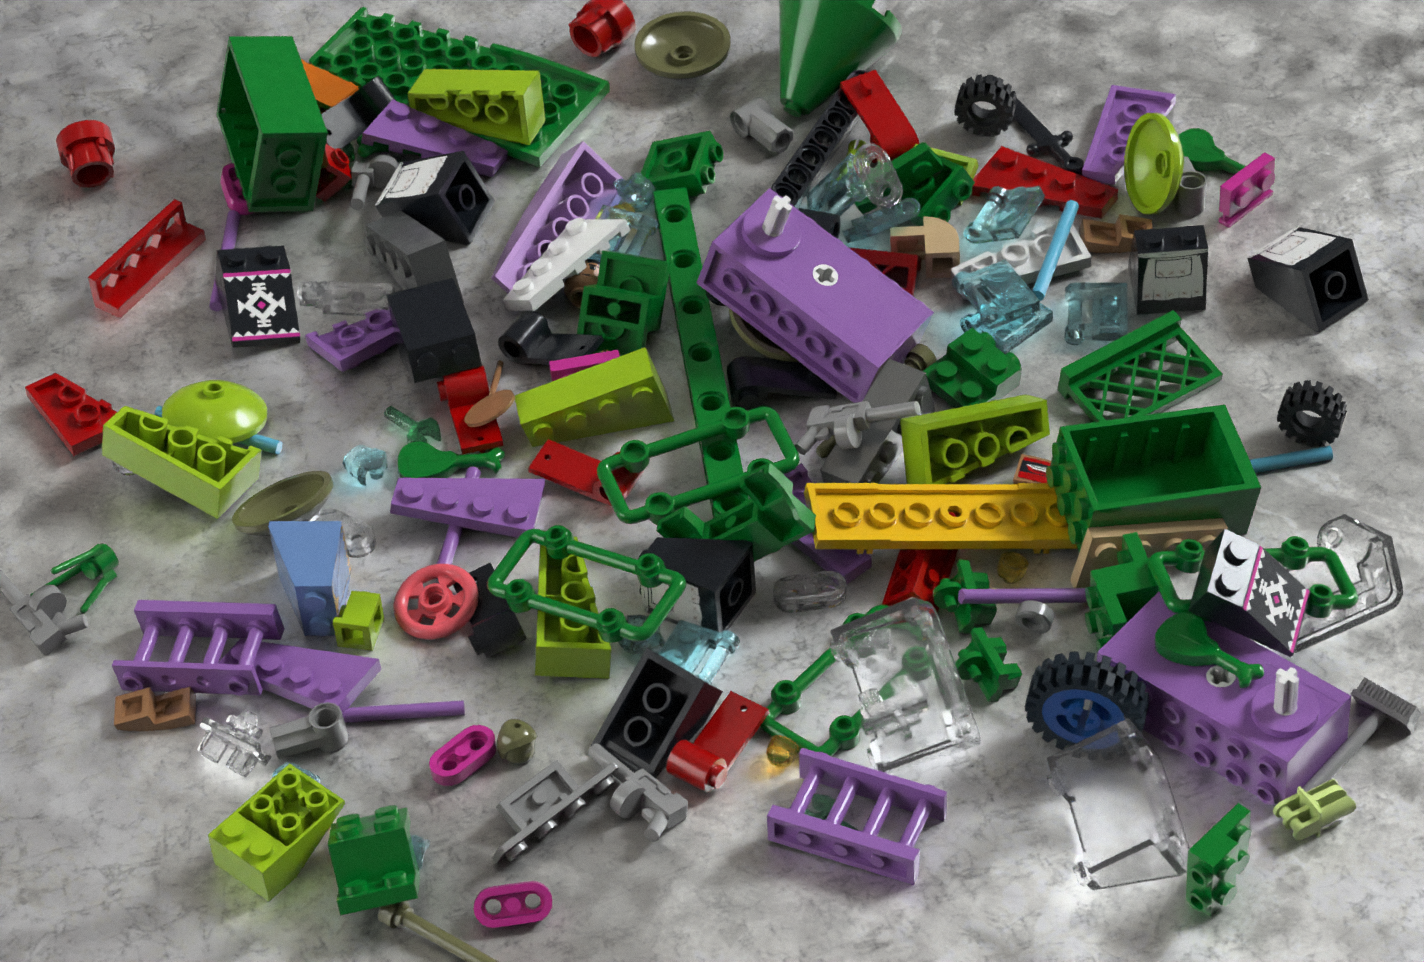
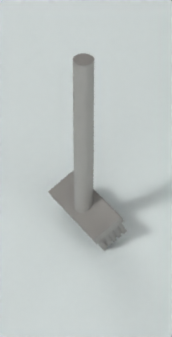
[1302,677,1422,792]

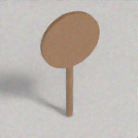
[464,360,515,427]

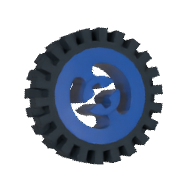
[1025,651,1149,757]

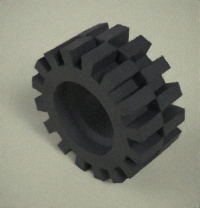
[954,74,1017,137]
[1277,380,1347,447]

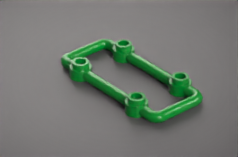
[597,406,800,525]
[487,525,686,643]
[1148,536,1358,622]
[760,605,943,757]

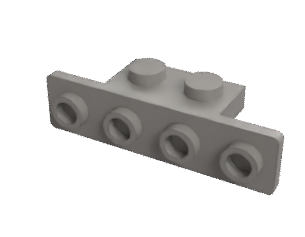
[492,760,619,864]

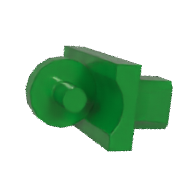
[932,559,997,634]
[954,627,1022,702]

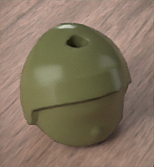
[497,719,538,764]

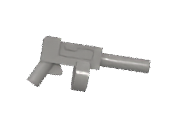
[350,145,406,210]
[795,401,920,455]
[0,570,88,655]
[588,743,688,841]

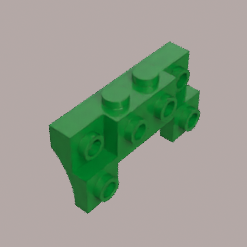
[656,462,816,562]

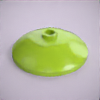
[1124,113,1184,215]
[162,380,267,443]

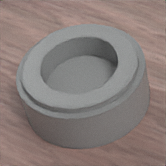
[1015,600,1054,634]

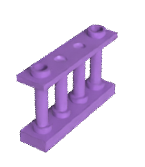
[112,600,285,696]
[767,748,947,885]

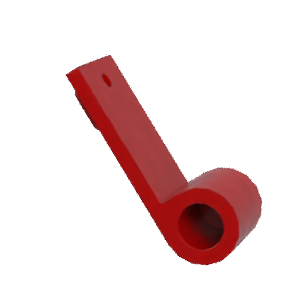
[840,69,920,167]
[437,365,504,455]
[528,439,644,506]
[666,691,770,793]

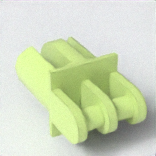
[1273,778,1356,841]

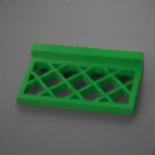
[1057,310,1223,422]

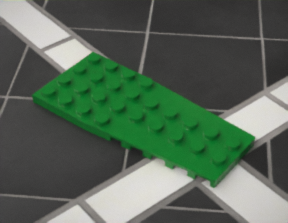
[309,7,610,167]

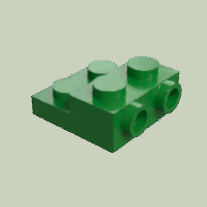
[636,130,724,197]
[885,154,975,226]
[923,328,1022,408]
[1186,803,1252,917]

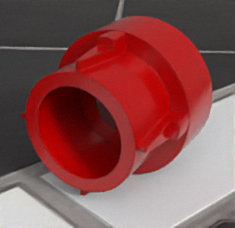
[568,0,636,57]
[56,120,115,188]

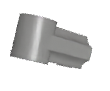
[729,97,793,154]
[1175,156,1207,216]
[269,702,349,759]

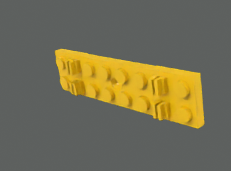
[804,483,1078,554]

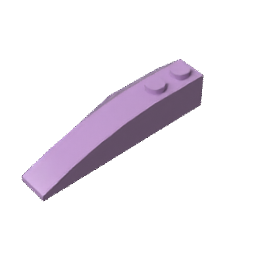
[491,141,630,293]

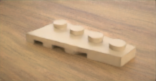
[1070,518,1228,588]

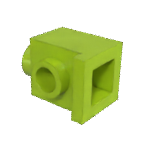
[333,591,384,651]

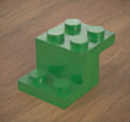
[577,250,671,356]
[1085,532,1159,652]
[328,805,420,916]

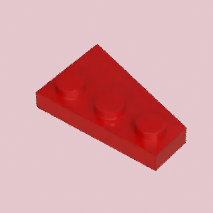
[25,373,117,456]

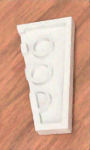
[951,217,1092,300]
[503,218,631,311]

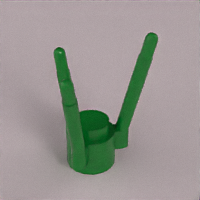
[30,543,119,614]

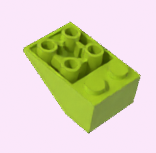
[208,764,345,902]

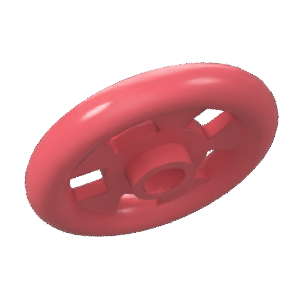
[393,564,479,640]

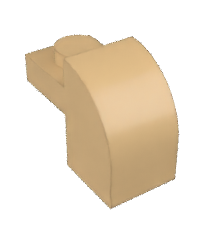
[890,217,960,278]

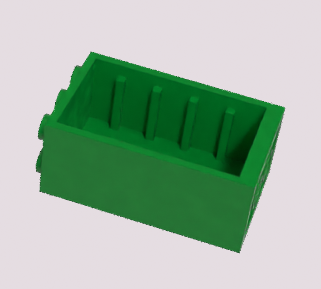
[216,36,328,212]
[1046,404,1261,552]

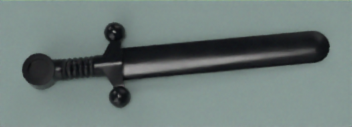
[983,76,1084,175]

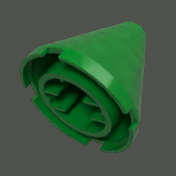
[779,0,902,117]

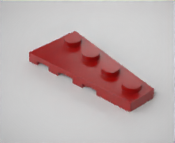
[971,146,1118,219]

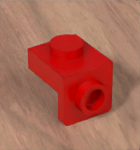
[316,144,352,202]

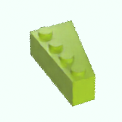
[408,69,546,145]
[515,347,675,447]
[900,394,1050,484]
[102,406,262,519]
[535,537,612,679]

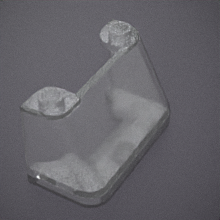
[1286,514,1403,653]
[830,597,981,774]
[1047,718,1190,891]

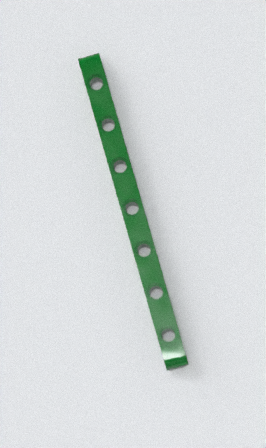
[653,187,749,518]

